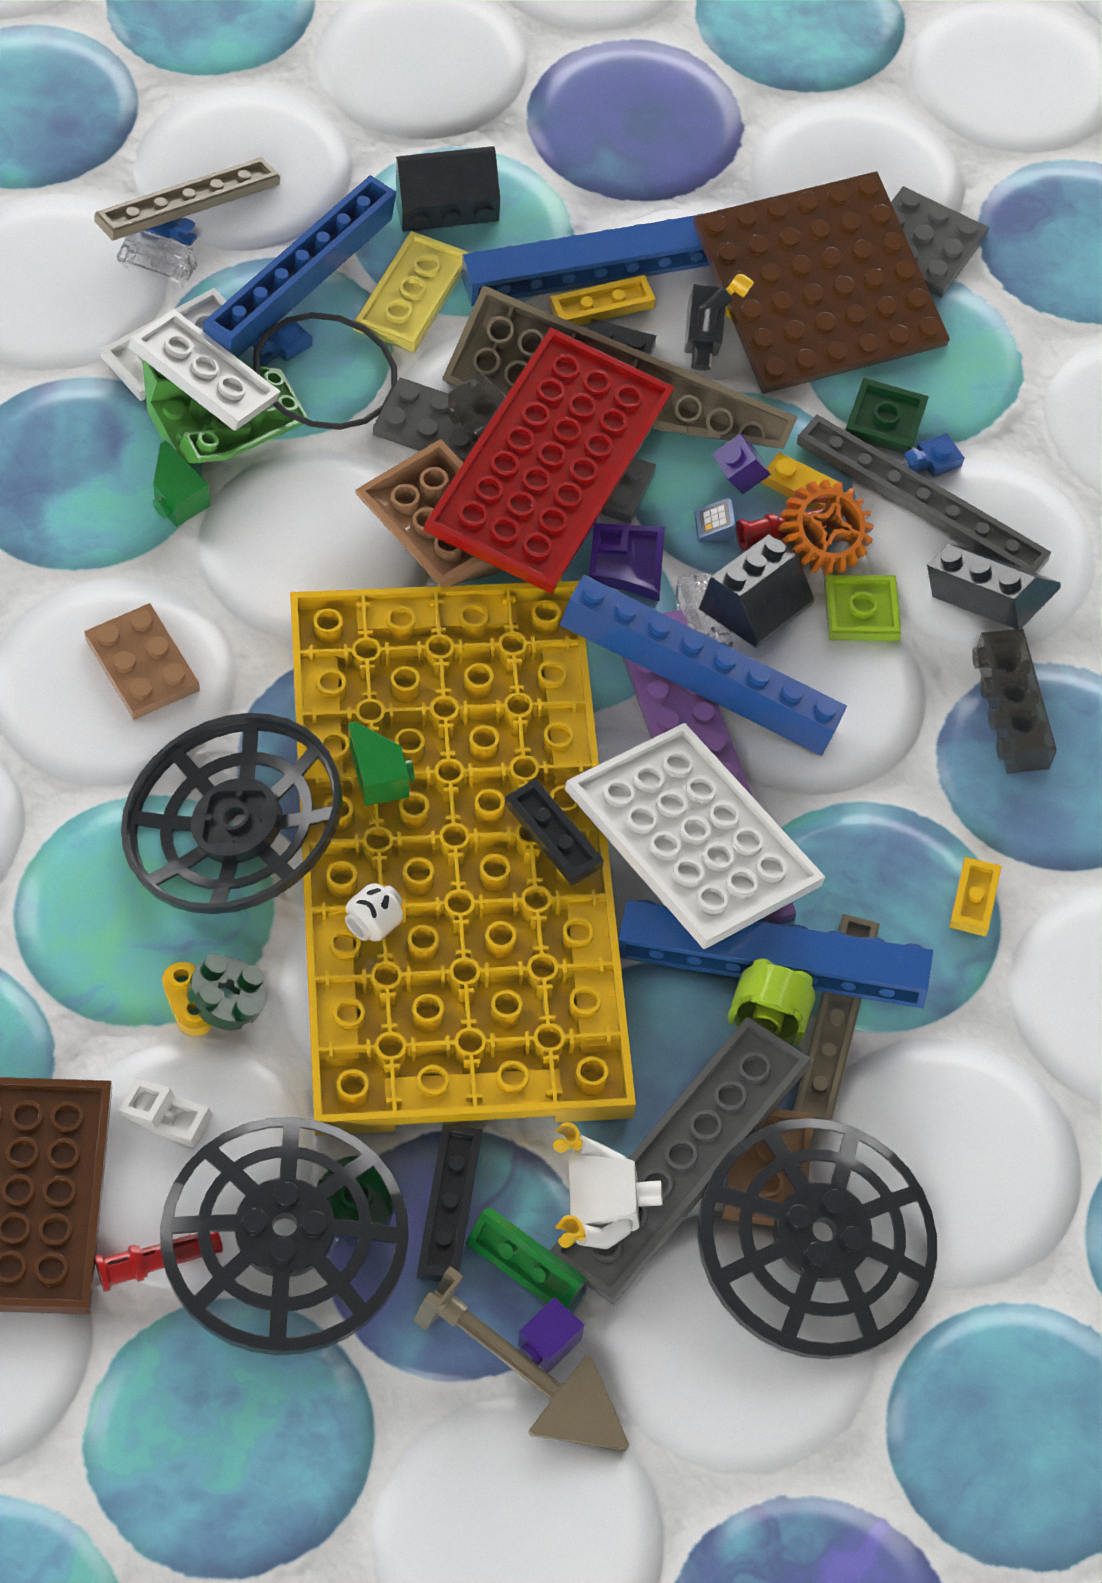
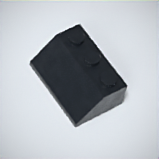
[396,146,500,232]
[699,534,815,648]
[927,544,1061,631]

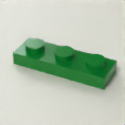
[465,1207,587,1310]

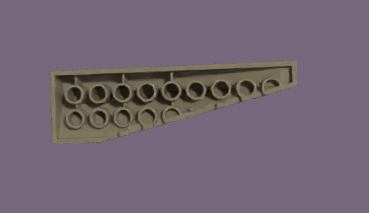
[442,286,798,449]

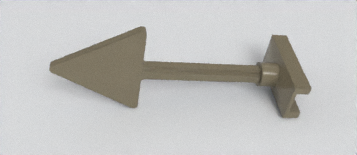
[413,1266,629,1451]

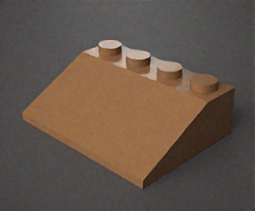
[355,439,503,588]

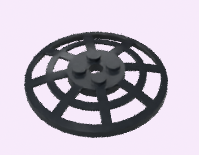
[121,713,343,914]
[160,1117,409,1355]
[697,1118,937,1359]

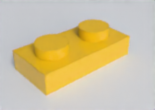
[761,452,839,510]
[949,857,1002,937]

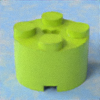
[728,959,815,1047]

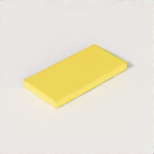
[353,231,470,353]

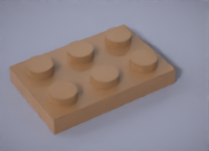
[84,603,200,720]
[722,1109,814,1226]

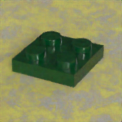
[845,377,929,454]

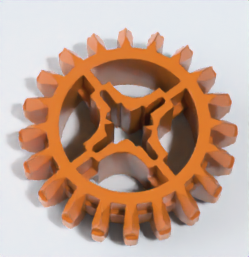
[778,479,874,576]

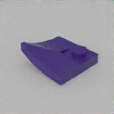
[589,523,665,601]

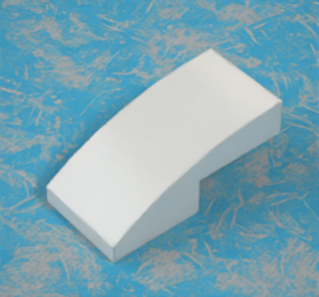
[118,1077,213,1149]

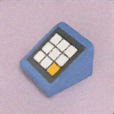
[695,498,736,542]

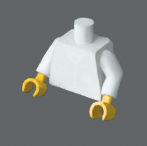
[553,1122,663,1249]

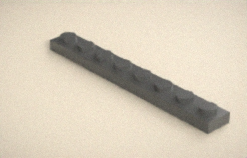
[796,414,1051,574]

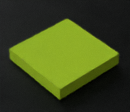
[824,575,902,641]

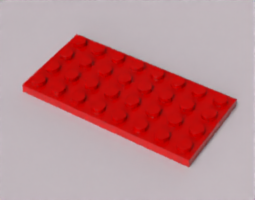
[423,327,674,594]

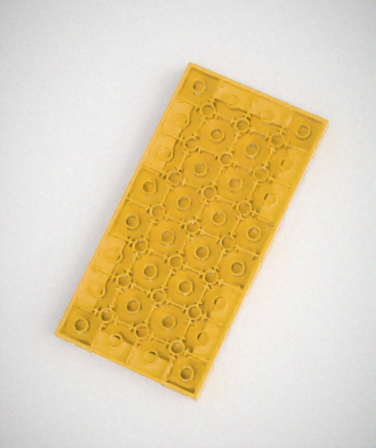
[290,581,636,1136]

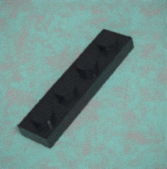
[417,1123,483,1282]

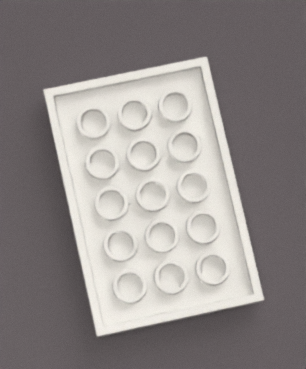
[565,723,825,949]

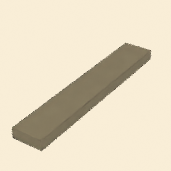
[94,157,280,241]
[793,914,880,1120]

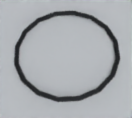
[253,312,397,430]

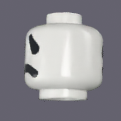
[345,883,403,941]

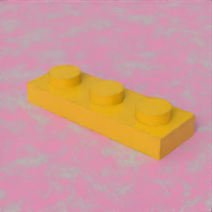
[549,275,656,326]

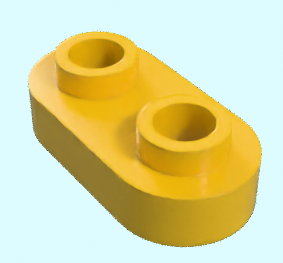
[162,962,213,1036]

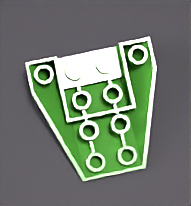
[142,360,308,463]

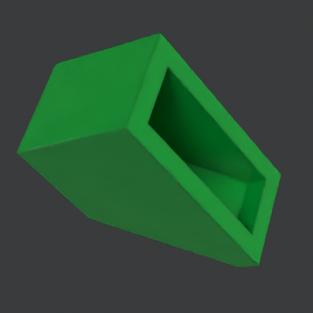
[153,441,211,527]
[348,722,415,806]

